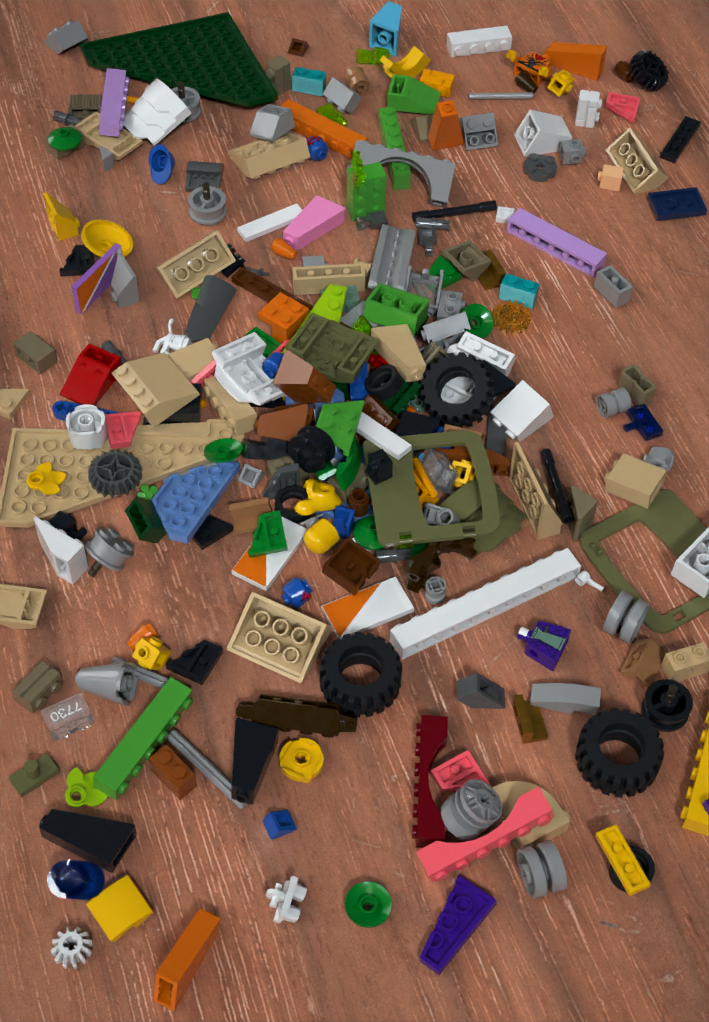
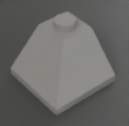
[110,253,140,309]

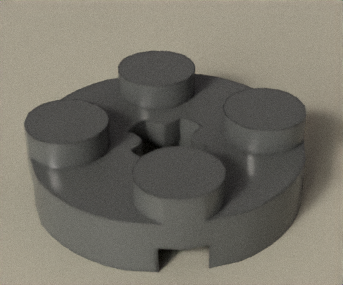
[523,153,557,182]

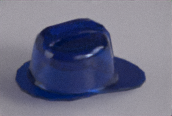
[47,860,105,900]

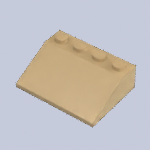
[227,132,310,179]
[112,352,200,428]
[508,442,563,540]
[226,592,332,684]

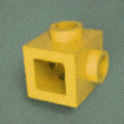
[547,70,575,97]
[448,460,476,488]
[132,636,172,670]

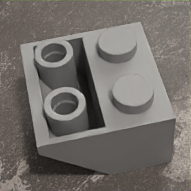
[43,20,88,54]
[250,104,295,142]
[459,112,498,151]

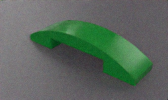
[336,436,361,491]

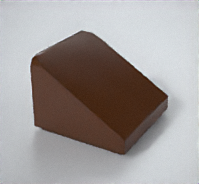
[288,38,309,57]

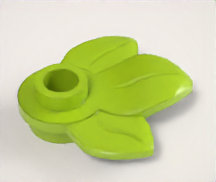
[65,767,108,808]

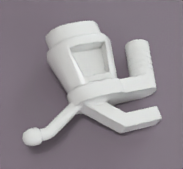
[153,318,192,355]

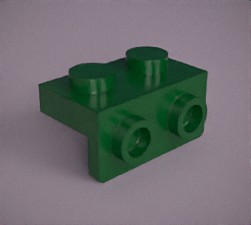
[382,379,421,415]

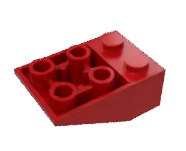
[60,343,122,406]

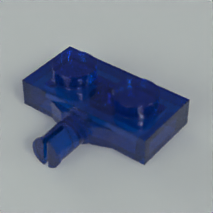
[623,404,663,441]

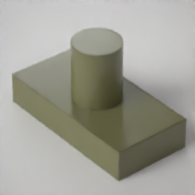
[8,753,60,798]

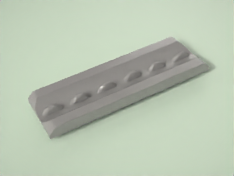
[368,224,416,291]

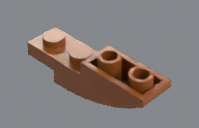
[433,446,511,477]

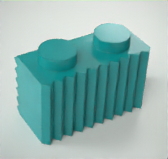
[292,67,326,97]
[499,274,540,309]

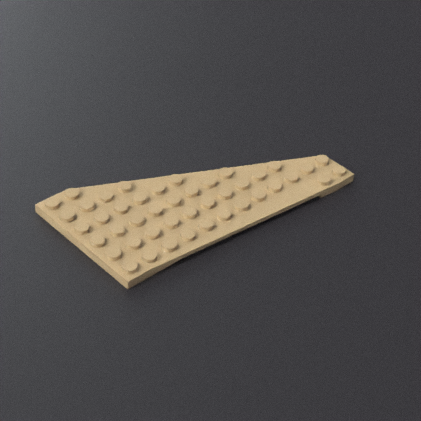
[0,419,245,528]

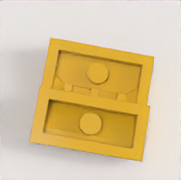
[86,875,154,942]

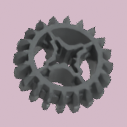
[88,449,142,498]

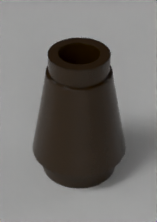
[515,72,538,94]

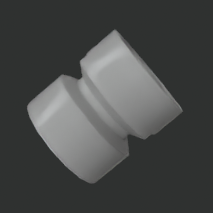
[596,387,632,418]

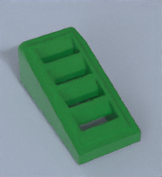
[314,461,337,481]

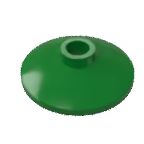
[48,127,82,151]
[461,304,494,339]
[204,438,243,463]
[353,516,387,550]
[345,881,392,928]

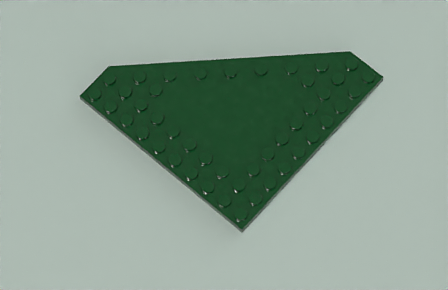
[79,12,279,107]

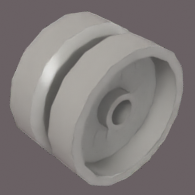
[603,590,650,644]
[517,840,567,899]

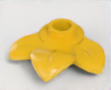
[26,462,67,495]

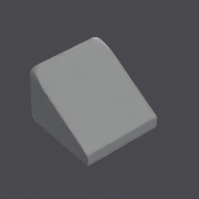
[99,146,114,172]
[237,463,265,489]

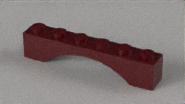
[412,715,448,848]

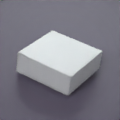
[495,206,515,224]

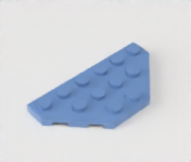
[152,461,241,544]

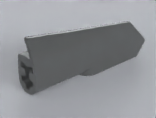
[185,275,237,342]

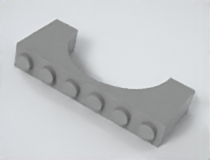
[346,140,456,207]

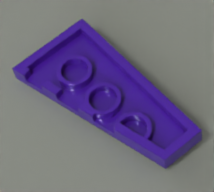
[419,875,497,975]

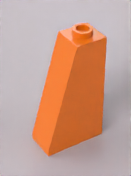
[544,42,607,81]
[428,100,464,151]
[153,908,221,1011]

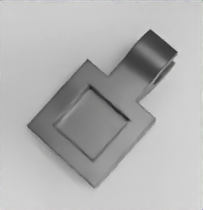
[356,210,388,231]
[418,228,437,256]

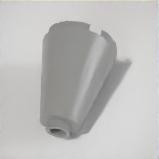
[75,662,138,706]

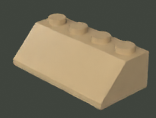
[606,127,669,194]
[155,230,236,299]

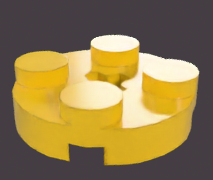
[279,738,324,783]

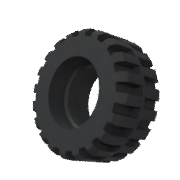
[420,352,496,428]
[320,632,402,718]
[575,708,664,798]

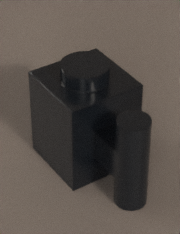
[49,511,87,540]

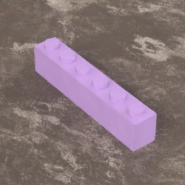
[99,68,129,137]
[506,208,607,278]

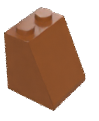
[273,350,336,403]
[254,403,315,441]

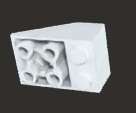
[33,516,89,585]

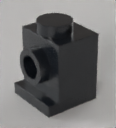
[365,449,393,485]

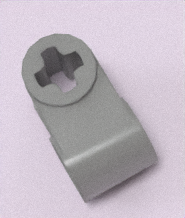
[423,503,460,526]

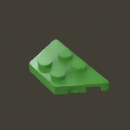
[316,400,365,457]

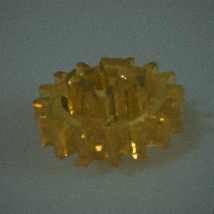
[492,300,532,334]

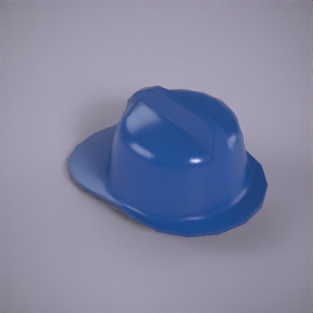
[148,144,175,184]

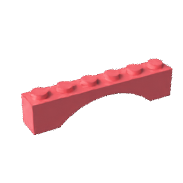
[416,786,554,882]

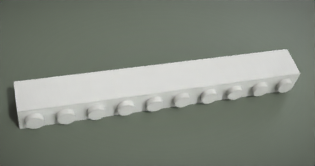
[390,548,581,660]

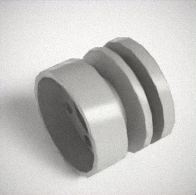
[441,779,502,841]

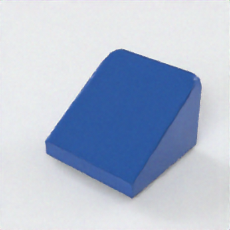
[263,810,297,839]

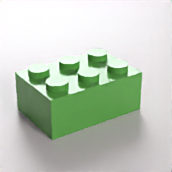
[346,162,387,221]
[363,283,430,335]

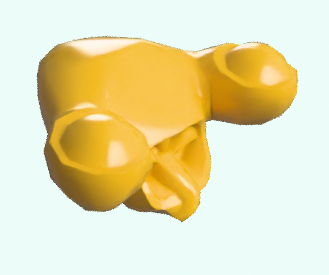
[294,479,342,516]

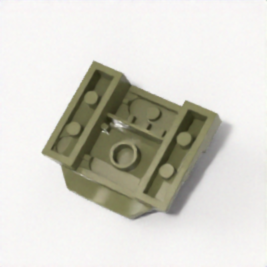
[286,313,379,383]
[439,479,527,561]

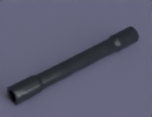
[412,200,497,222]
[540,448,574,524]

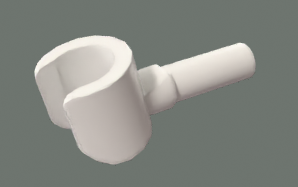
[575,571,604,592]

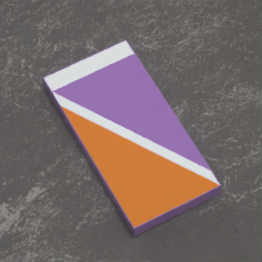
[71,243,122,314]

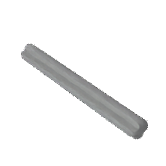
[167,730,248,809]

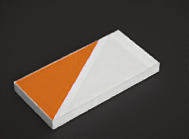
[232,516,308,592]
[321,577,414,640]

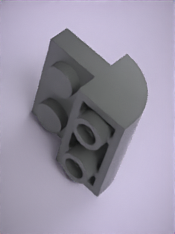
[185,161,224,192]

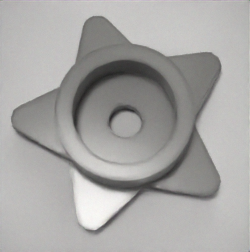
[300,513,324,528]

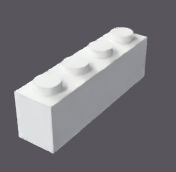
[446,26,512,57]

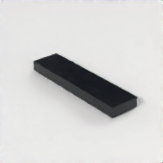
[660,116,701,163]

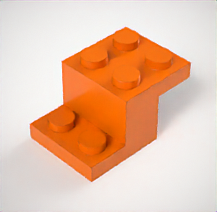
[257,292,309,344]

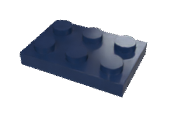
[647,187,707,221]

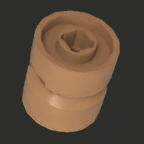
[344,66,371,97]

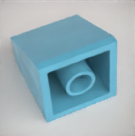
[369,1,402,57]

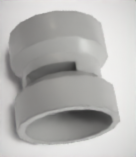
[424,576,446,605]

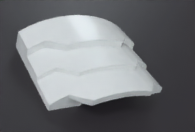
[123,79,192,146]
[441,331,516,405]
[212,332,287,406]

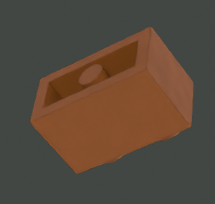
[149,745,197,800]

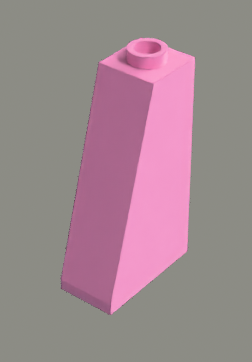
[283,195,346,251]

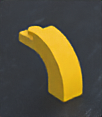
[380,46,431,78]

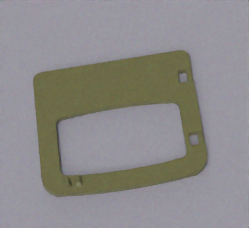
[363,430,500,546]
[580,489,709,634]

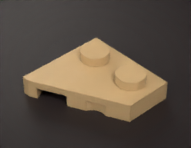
[0,388,30,420]

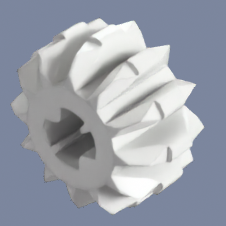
[51,926,93,969]

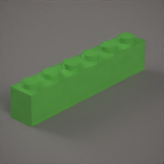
[378,107,411,190]
[93,677,193,800]

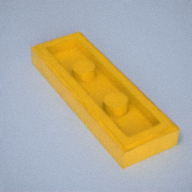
[595,824,651,896]

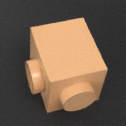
[597,164,624,191]

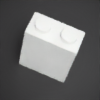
[514,109,572,157]
[490,380,554,443]

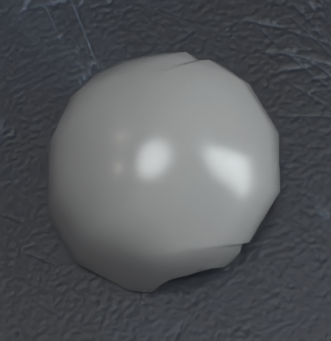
[644,447,674,473]

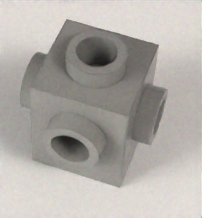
[559,139,586,165]

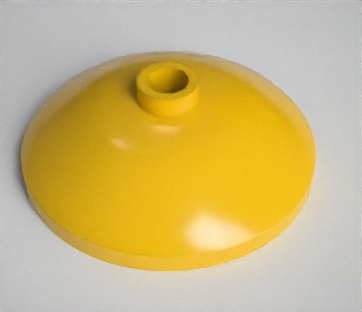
[81,220,133,258]

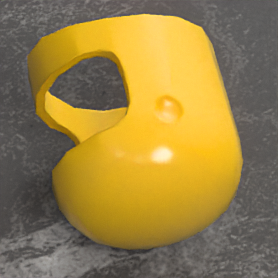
[303,519,340,555]

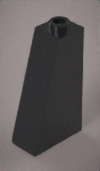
[394,410,441,458]
[231,717,279,805]
[39,809,137,873]

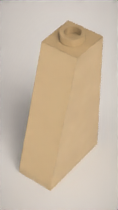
[371,324,426,382]

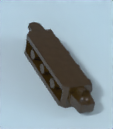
[235,694,358,738]

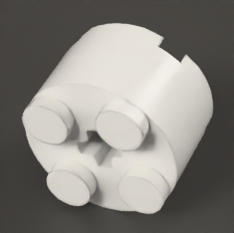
[66,404,107,449]

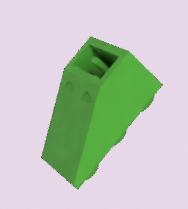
[387,74,441,114]

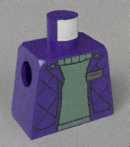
[517,621,571,671]

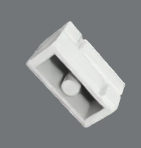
[575,90,602,128]

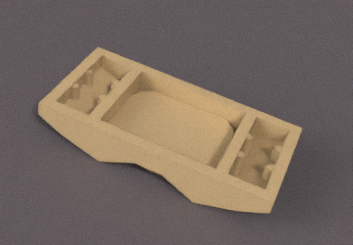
[75,111,143,160]
[0,584,48,629]

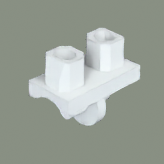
[266,876,307,923]

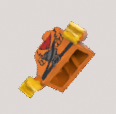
[506,49,552,87]

